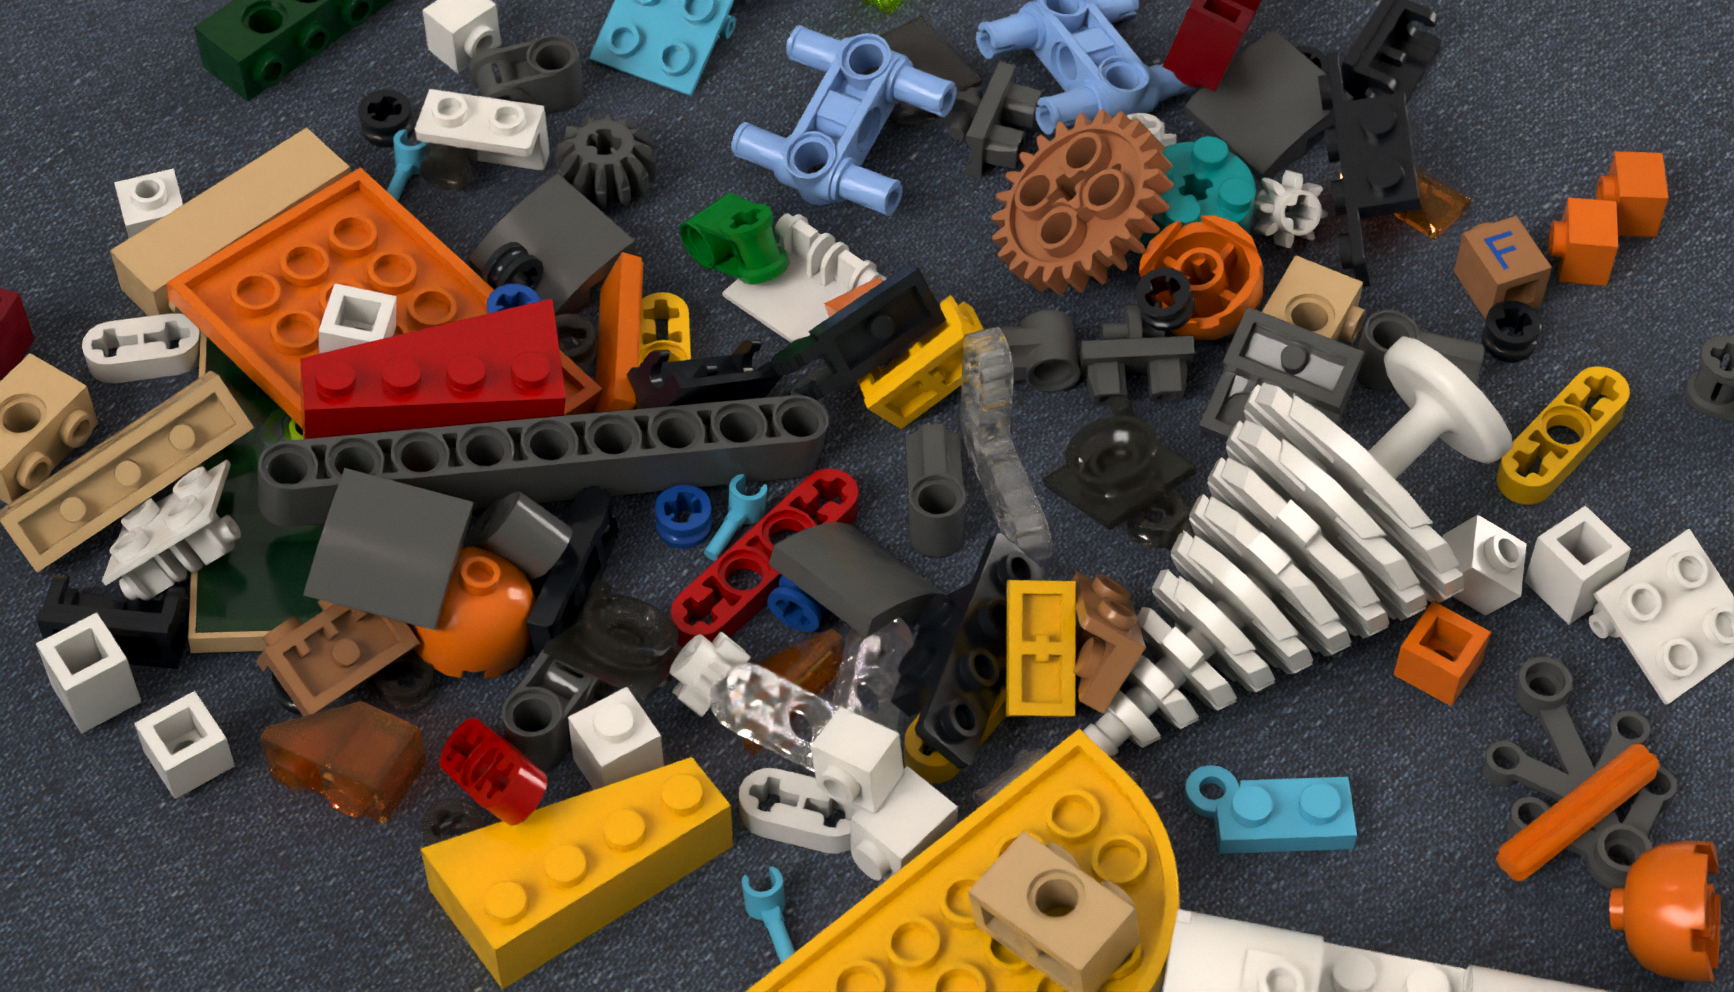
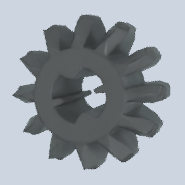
[555,111,657,212]

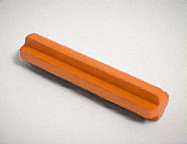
[1496,744,1660,881]

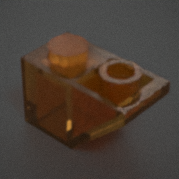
[260,701,426,824]

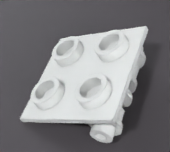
[722,213,887,343]
[102,460,241,601]
[1589,529,1734,705]

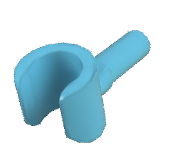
[387,129,430,201]
[704,474,767,561]
[742,866,795,963]

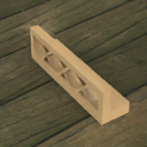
[0,371,254,573]

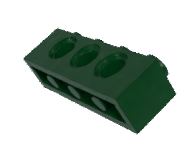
[194,0,393,102]

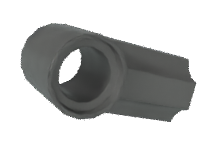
[963,310,1081,392]
[1357,310,1485,391]
[905,424,966,558]

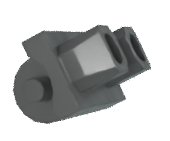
[941,61,1042,179]
[1079,303,1195,406]

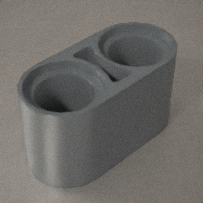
[464,491,573,581]

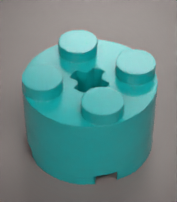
[1137,136,1256,258]

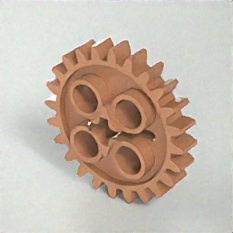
[991,109,1174,295]

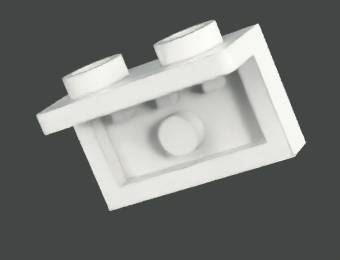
[415,89,550,171]

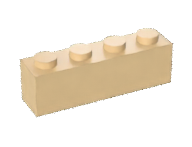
[110,127,351,316]

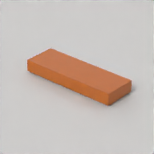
[594,252,644,413]

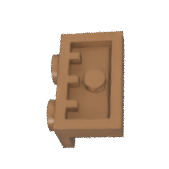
[1071,572,1146,714]
[256,600,420,721]

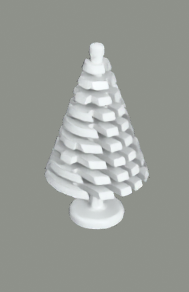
[1083,336,1513,759]

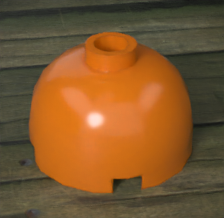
[1139,215,1264,341]
[407,546,536,679]
[1610,841,1721,983]

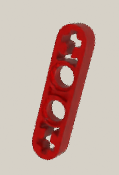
[670,468,859,648]

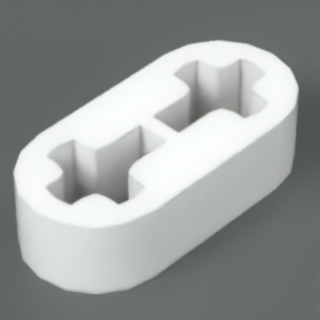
[82,313,200,383]
[739,768,862,854]

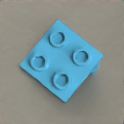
[589,0,736,97]

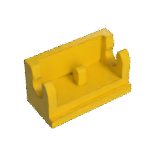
[857,295,998,430]
[1006,580,1076,718]

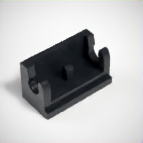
[1342,0,1441,102]
[626,339,783,409]
[36,575,190,669]

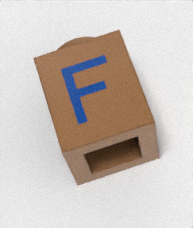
[1454,216,1552,320]

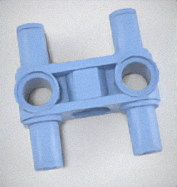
[976,0,1197,135]
[731,25,957,216]

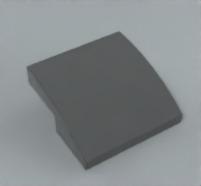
[1184,30,1353,183]
[468,174,637,327]
[1199,307,1365,442]
[303,468,475,630]
[769,522,945,638]

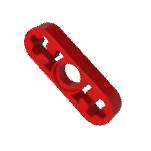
[439,718,547,826]

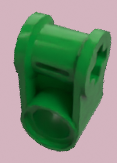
[679,192,790,285]

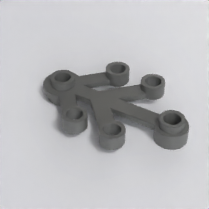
[1482,657,1678,889]

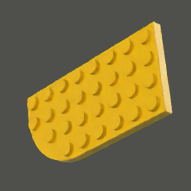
[745,729,1180,992]

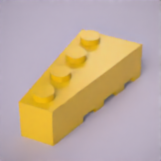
[421,757,733,990]

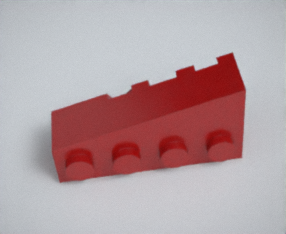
[300,299,566,439]

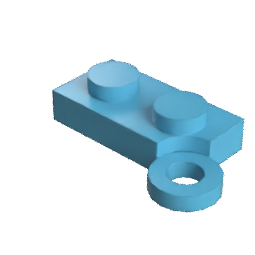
[1185,765,1357,854]

